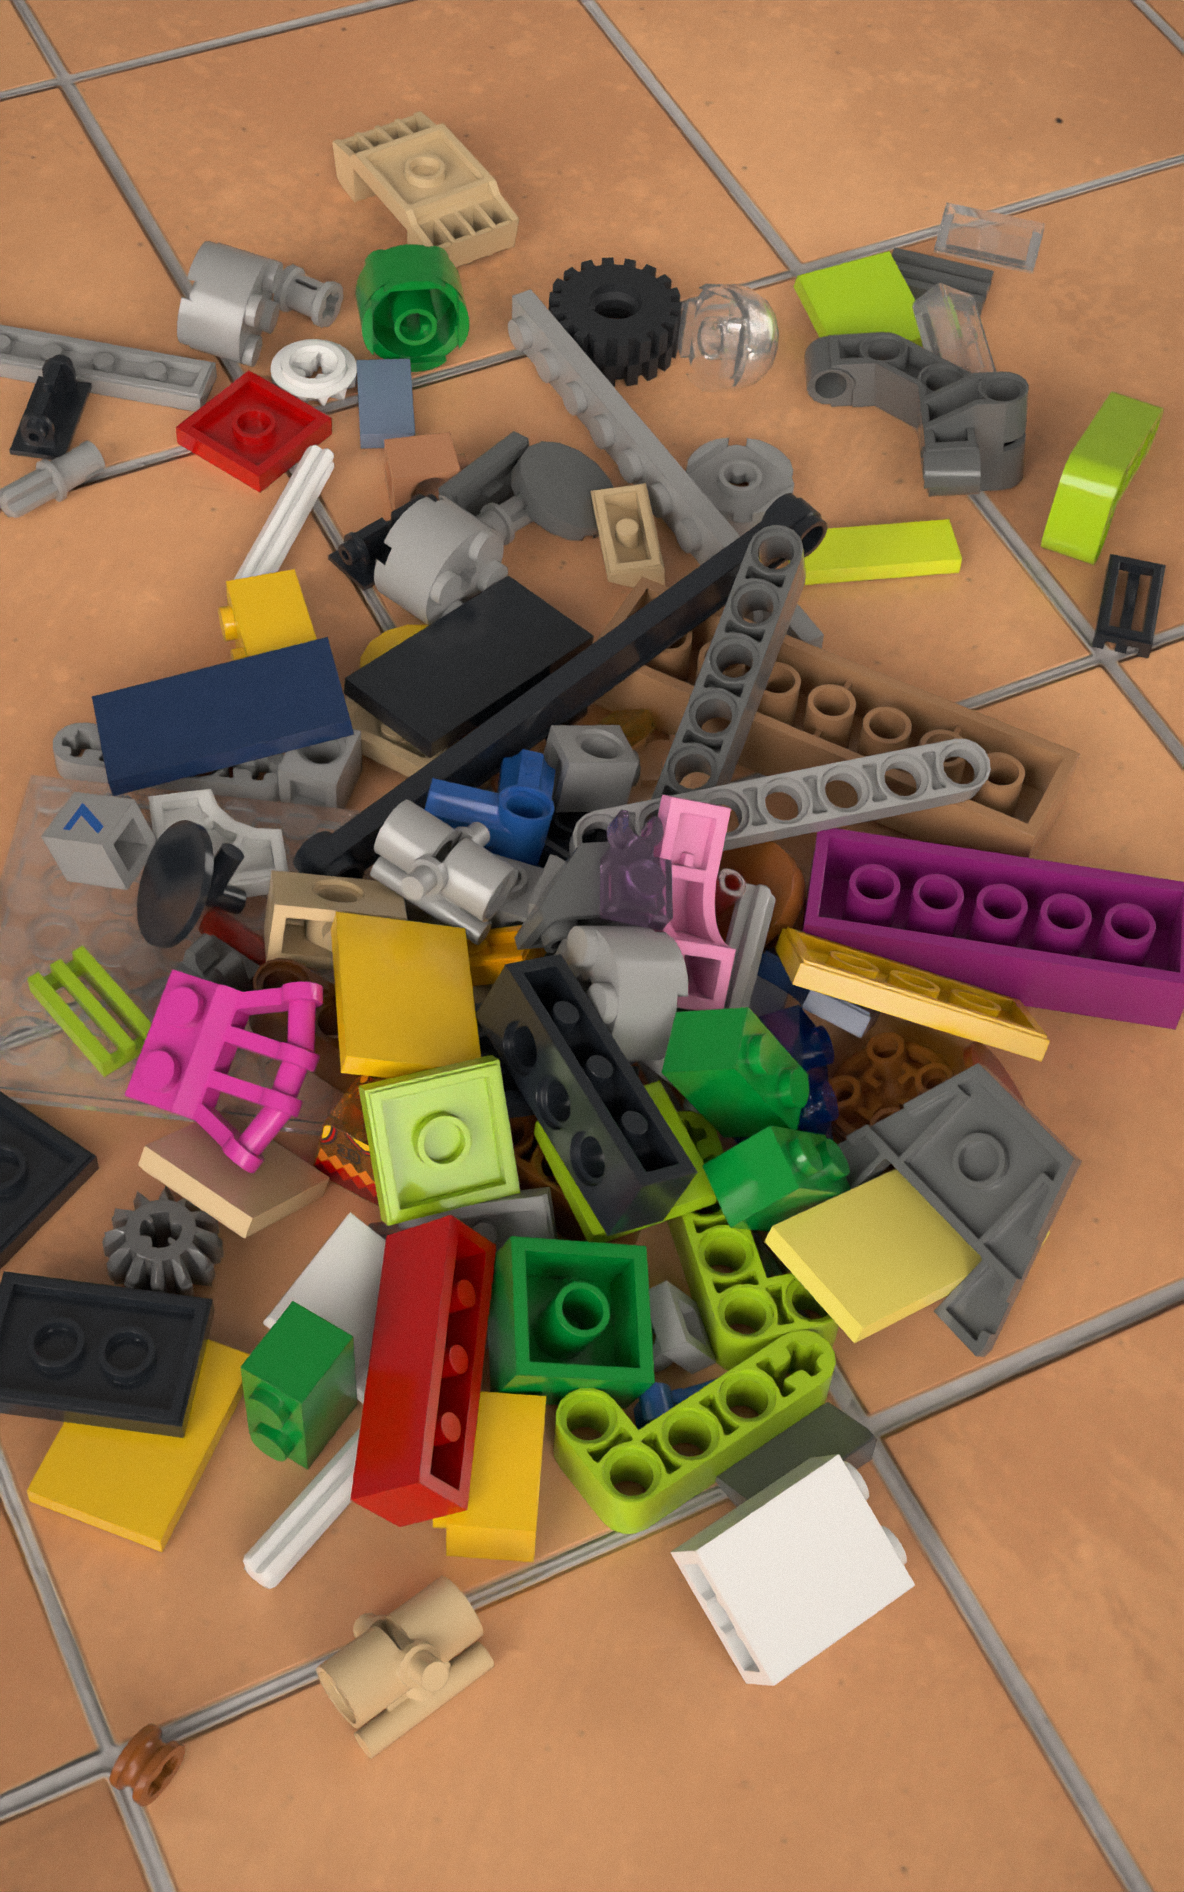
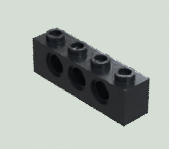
[475,954,698,1236]

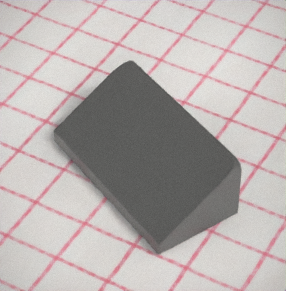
[716,1402,877,1507]

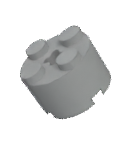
[177,241,283,367]
[374,495,508,626]
[555,926,688,1061]

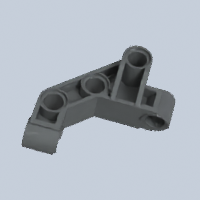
[804,332,1029,497]

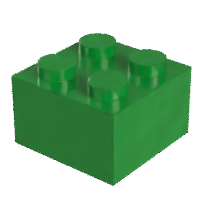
[488,1236,655,1409]

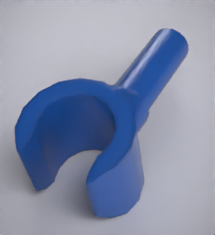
[633,1378,717,1430]

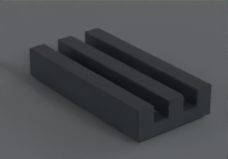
[1092,554,1166,658]

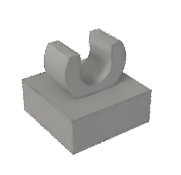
[649,1280,716,1374]

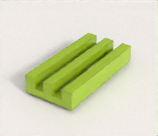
[27,945,152,1077]

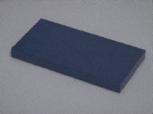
[92,637,354,796]

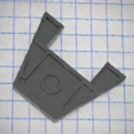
[838,1063,1082,1357]

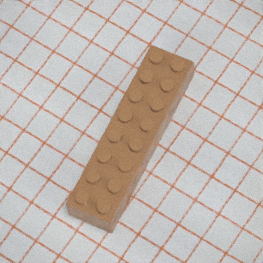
[593,576,1080,859]

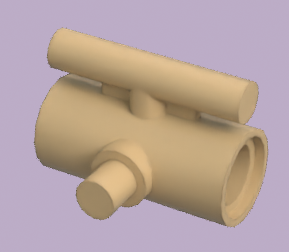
[316,1576,494,1759]

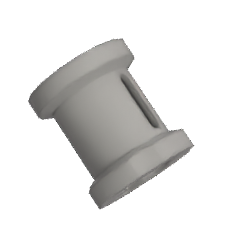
[273,264,343,328]

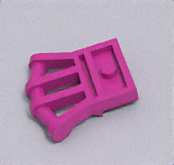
[124,969,323,1174]

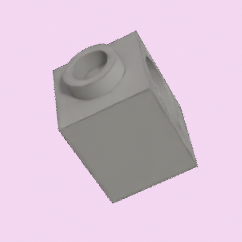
[543,725,641,812]
[277,729,362,823]

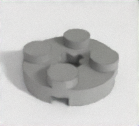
[686,438,795,536]

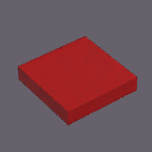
[176,370,332,493]

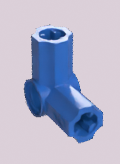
[425,749,555,866]

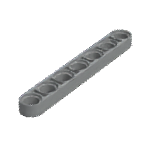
[569,739,991,857]

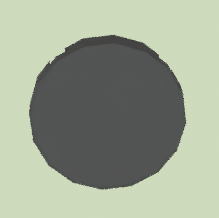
[511,441,614,541]

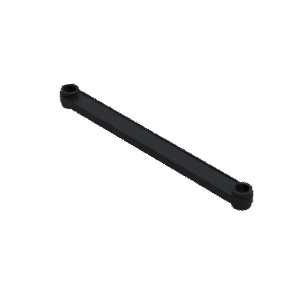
[293,493,828,879]

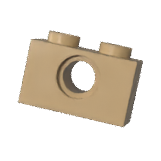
[263,870,407,970]

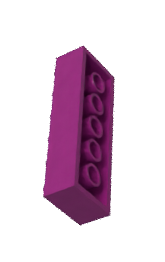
[802,828,1184,1030]

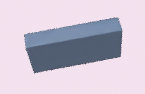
[356,359,415,449]

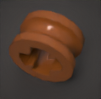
[109,1723,186,1807]

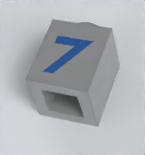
[41,792,157,890]

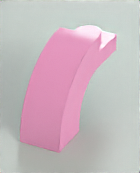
[644,794,736,1011]

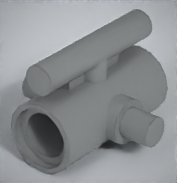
[370,799,518,945]

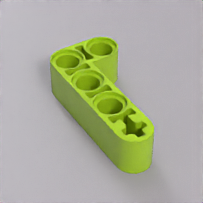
[1041,391,1164,565]
[667,1111,839,1371]
[553,1330,836,1534]

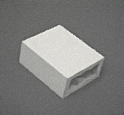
[670,1454,915,1686]

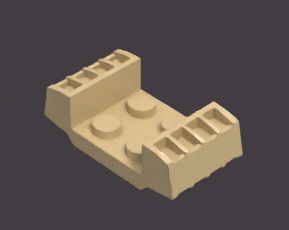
[332,111,519,267]

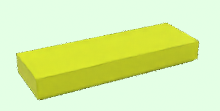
[788,519,962,585]

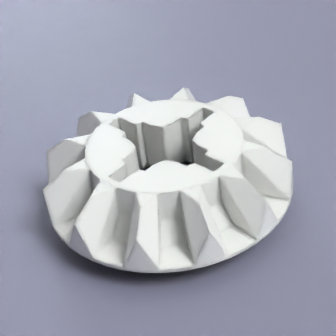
[271,339,357,406]

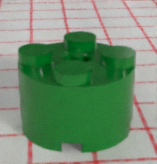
[355,244,469,372]

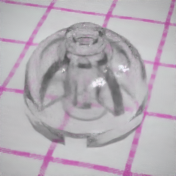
[678,284,779,392]

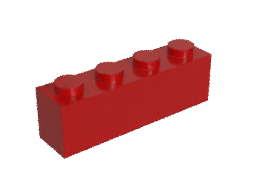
[350,1215,496,1527]

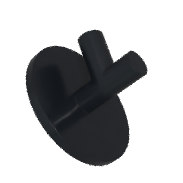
[137,820,247,949]

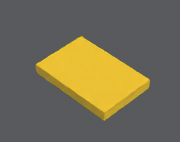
[331,911,481,1078]
[27,1339,250,1552]

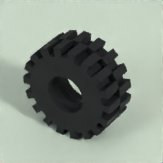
[549,257,682,387]

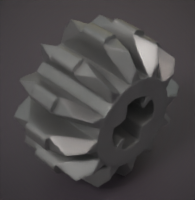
[103,1186,224,1296]

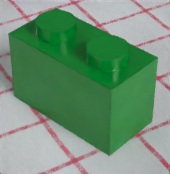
[661,1007,809,1138]
[702,1125,851,1231]
[240,1301,357,1470]

